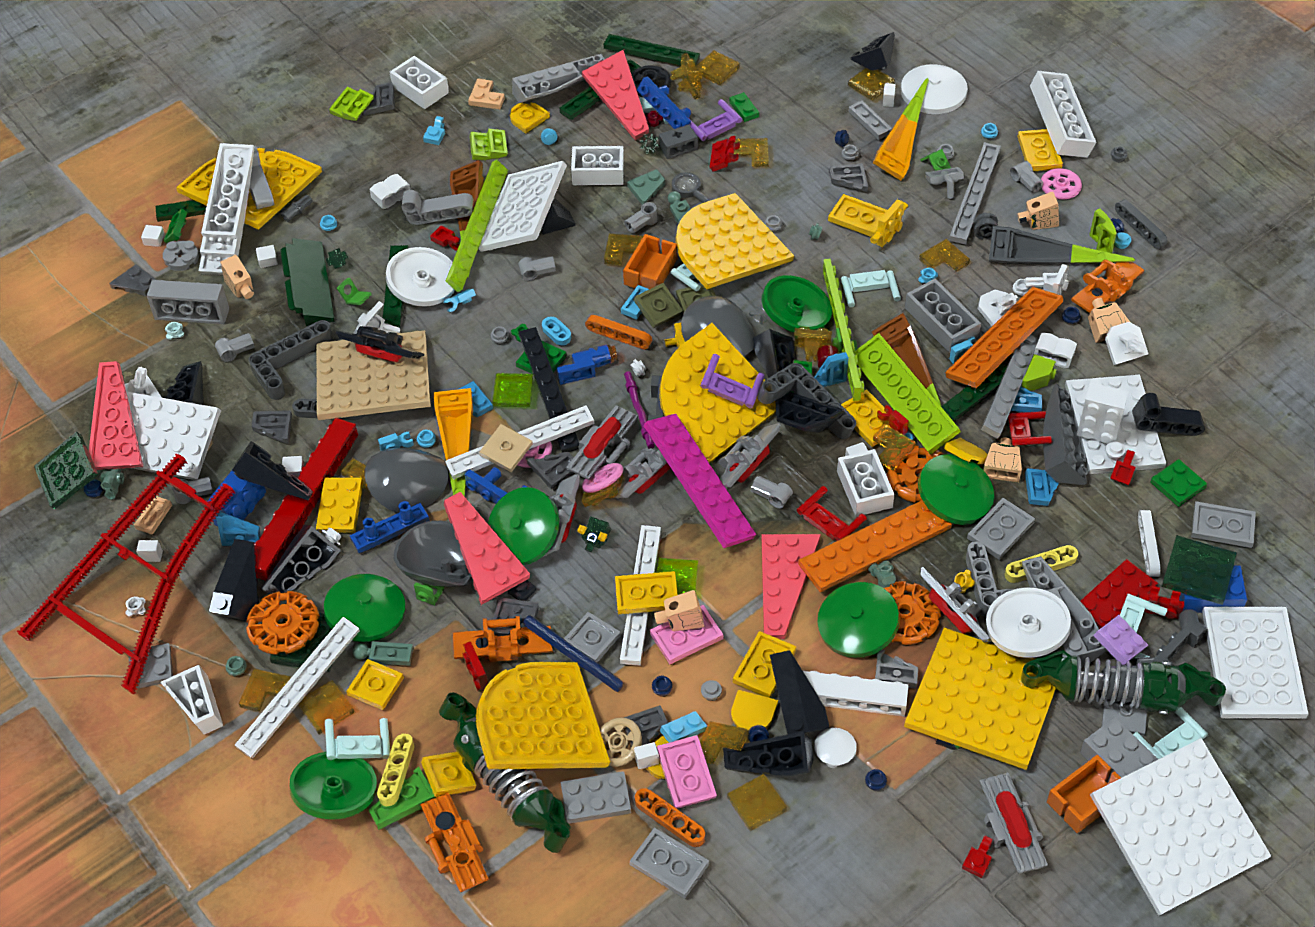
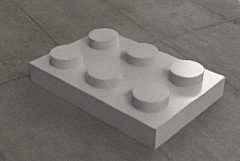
[967,498,1035,560]
[1191,502,1256,548]
[561,771,631,824]
[630,828,709,899]

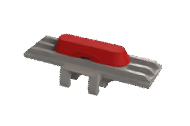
[566,405,638,480]
[718,423,781,488]
[609,447,671,499]
[543,474,580,557]
[920,567,993,643]
[979,773,1048,874]

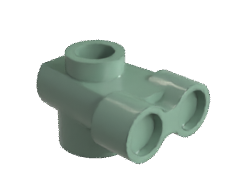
[101,469,124,500]
[868,560,896,588]

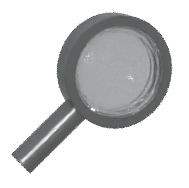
[672,172,710,203]

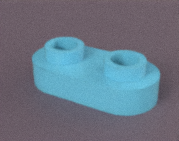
[542,317,571,345]

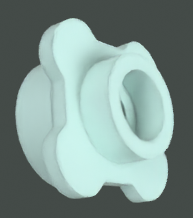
[165,322,184,340]

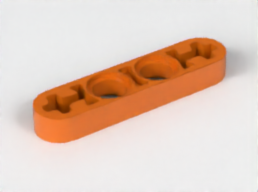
[585,315,653,350]
[635,788,705,847]

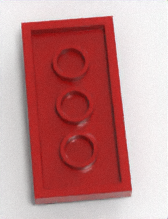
[1080,559,1158,629]

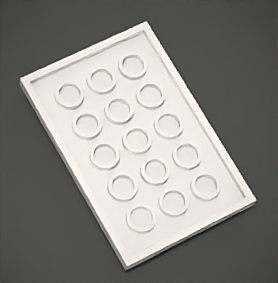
[478,161,567,252]
[1065,375,1166,474]
[126,392,221,480]
[1202,607,1308,719]

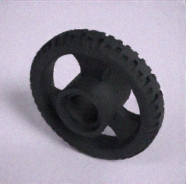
[631,65,671,97]

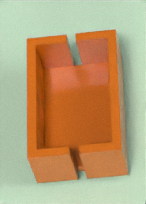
[623,234,678,289]
[1047,754,1121,834]

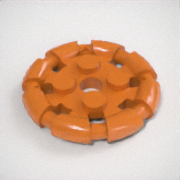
[886,445,944,503]
[884,581,941,645]
[246,591,320,655]

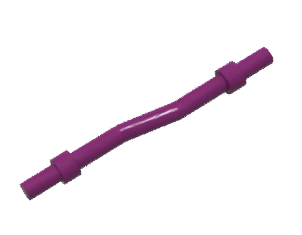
[624,371,655,449]

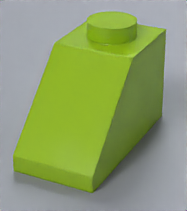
[1021,354,1057,391]

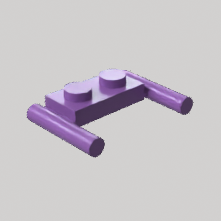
[689,99,742,141]
[700,354,765,408]

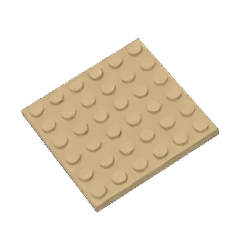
[316,330,431,420]

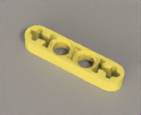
[1005,545,1078,583]
[377,734,415,807]

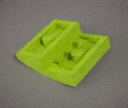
[329,86,374,121]
[470,128,508,160]
[1089,208,1117,253]

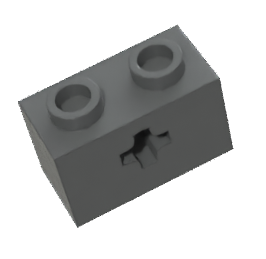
[659,125,698,159]

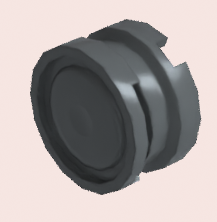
[973,213,998,240]

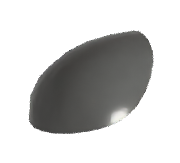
[681,296,755,356]
[365,448,448,513]
[394,520,473,587]

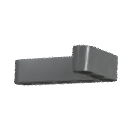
[249,320,333,400]
[758,363,856,439]

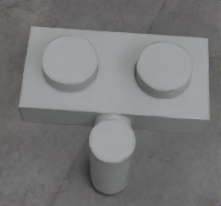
[925,167,964,199]

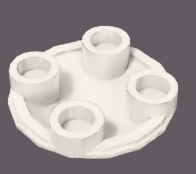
[814,728,856,768]

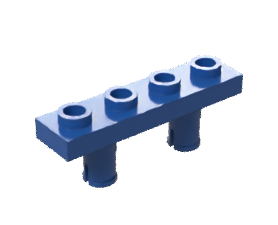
[637,77,691,129]
[465,467,527,504]
[350,501,430,554]

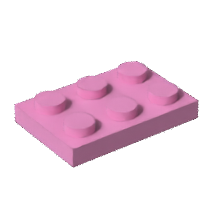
[650,605,723,665]
[656,735,717,809]

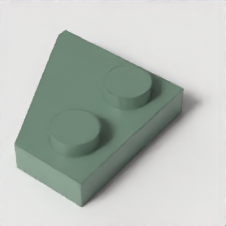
[627,169,665,205]

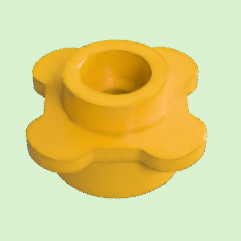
[954,570,975,593]

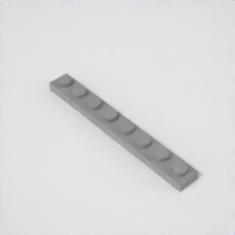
[949,142,1001,245]
[981,334,1039,439]

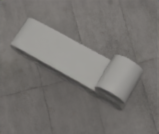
[249,145,274,209]
[402,190,474,225]
[966,542,1012,617]

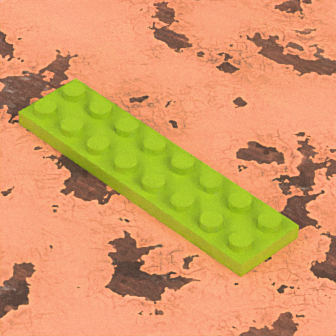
[853,333,961,455]

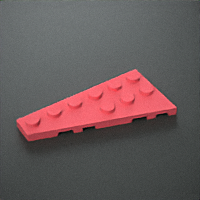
[582,50,649,140]
[87,361,143,470]
[444,492,530,605]
[761,534,821,639]

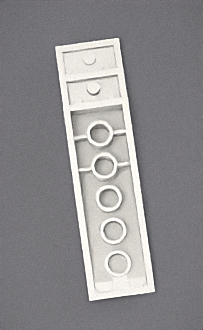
[199,143,254,276]

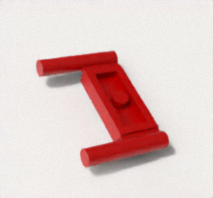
[1008,411,1052,446]
[796,486,867,541]

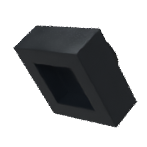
[508,580,536,601]

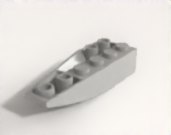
[512,54,605,103]
[1022,556,1107,668]

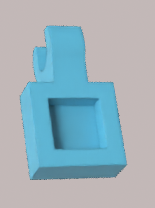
[423,116,445,145]
[443,289,476,312]
[949,337,975,364]
[378,432,414,451]

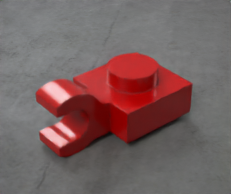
[430,225,461,251]
[877,405,909,436]
[1110,450,1136,485]
[962,836,993,878]

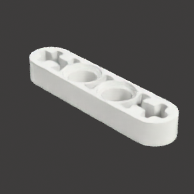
[1138,510,1160,577]

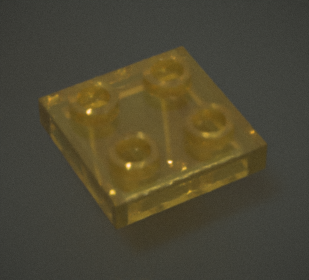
[670,53,702,99]
[794,327,832,362]

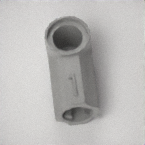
[1010,161,1043,193]
[624,202,658,234]
[518,256,556,281]
[215,333,255,362]
[751,476,793,509]
[172,477,213,504]

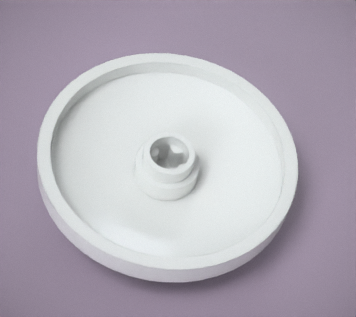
[901,64,967,114]
[386,247,455,306]
[986,588,1071,658]

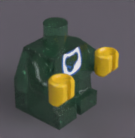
[577,516,611,552]

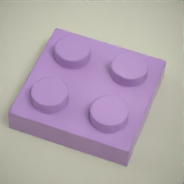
[1093,615,1148,665]

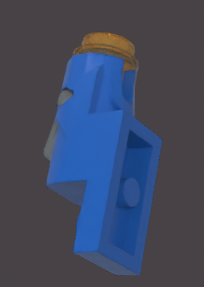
[557,344,618,385]

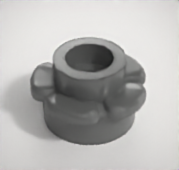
[1110,147,1127,162]

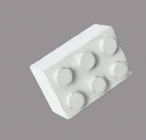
[390,56,449,109]
[571,146,624,185]
[1077,382,1129,443]
[837,449,894,517]

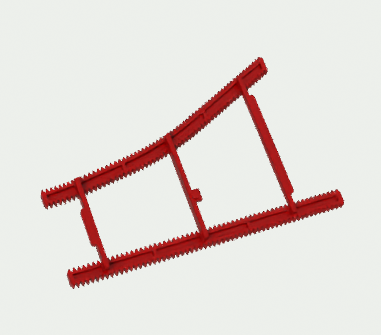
[17,454,235,695]

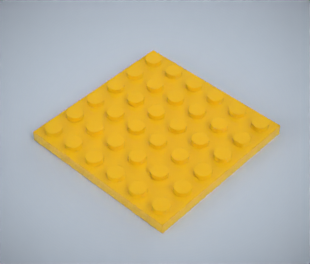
[904,628,1056,770]

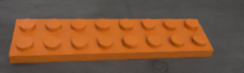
[945,287,1064,388]
[798,500,952,593]

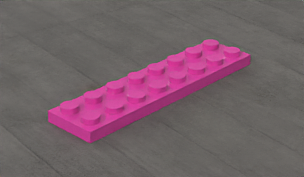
[644,414,756,548]

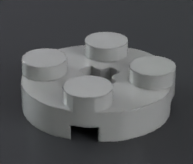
[163,241,199,271]

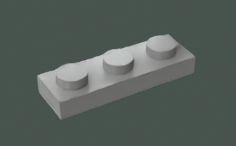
[848,100,892,140]

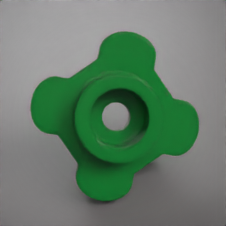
[511,324,528,342]

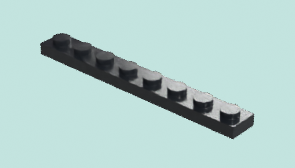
[519,327,579,453]

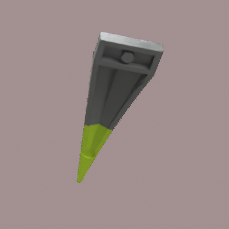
[989,226,1135,264]

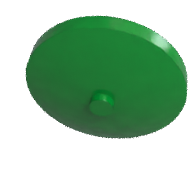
[761,275,832,334]
[918,454,994,525]
[488,487,559,565]
[324,574,405,642]
[817,582,900,658]
[290,752,377,820]

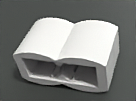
[370,174,410,209]
[1034,333,1077,368]

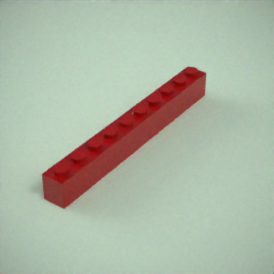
[255,418,358,581]

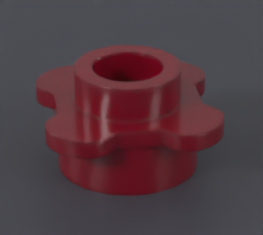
[645,111,663,127]

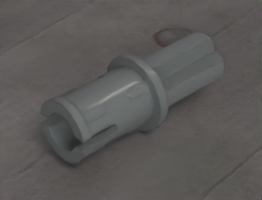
[281,194,313,222]

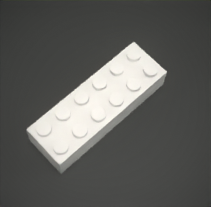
[1030,71,1096,158]

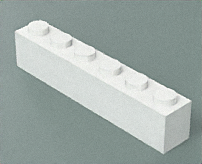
[803,671,908,717]

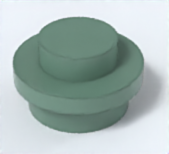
[808,223,823,240]
[226,656,247,676]

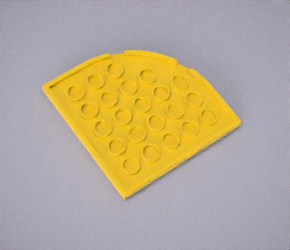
[176,148,322,230]
[675,193,794,289]
[659,323,776,464]
[476,662,610,769]

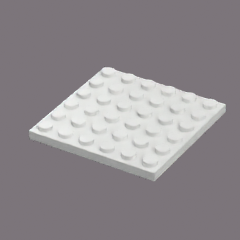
[1090,738,1271,916]

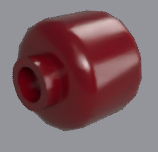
[816,345,840,369]

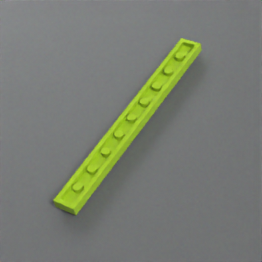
[445,159,509,292]
[823,259,864,401]

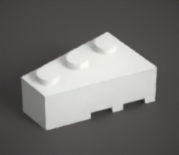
[161,665,223,734]

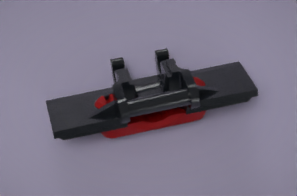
[336,326,424,362]

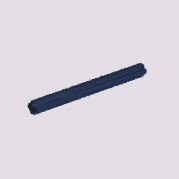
[523,615,624,692]

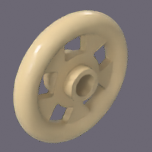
[600,718,642,767]

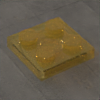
[694,50,740,85]
[848,68,895,101]
[298,680,355,734]
[727,774,787,831]

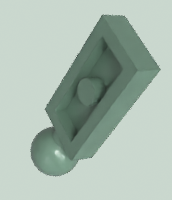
[668,191,691,225]
[353,641,414,666]

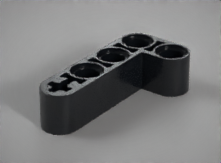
[1132,393,1205,436]

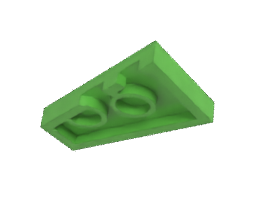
[369,766,436,830]

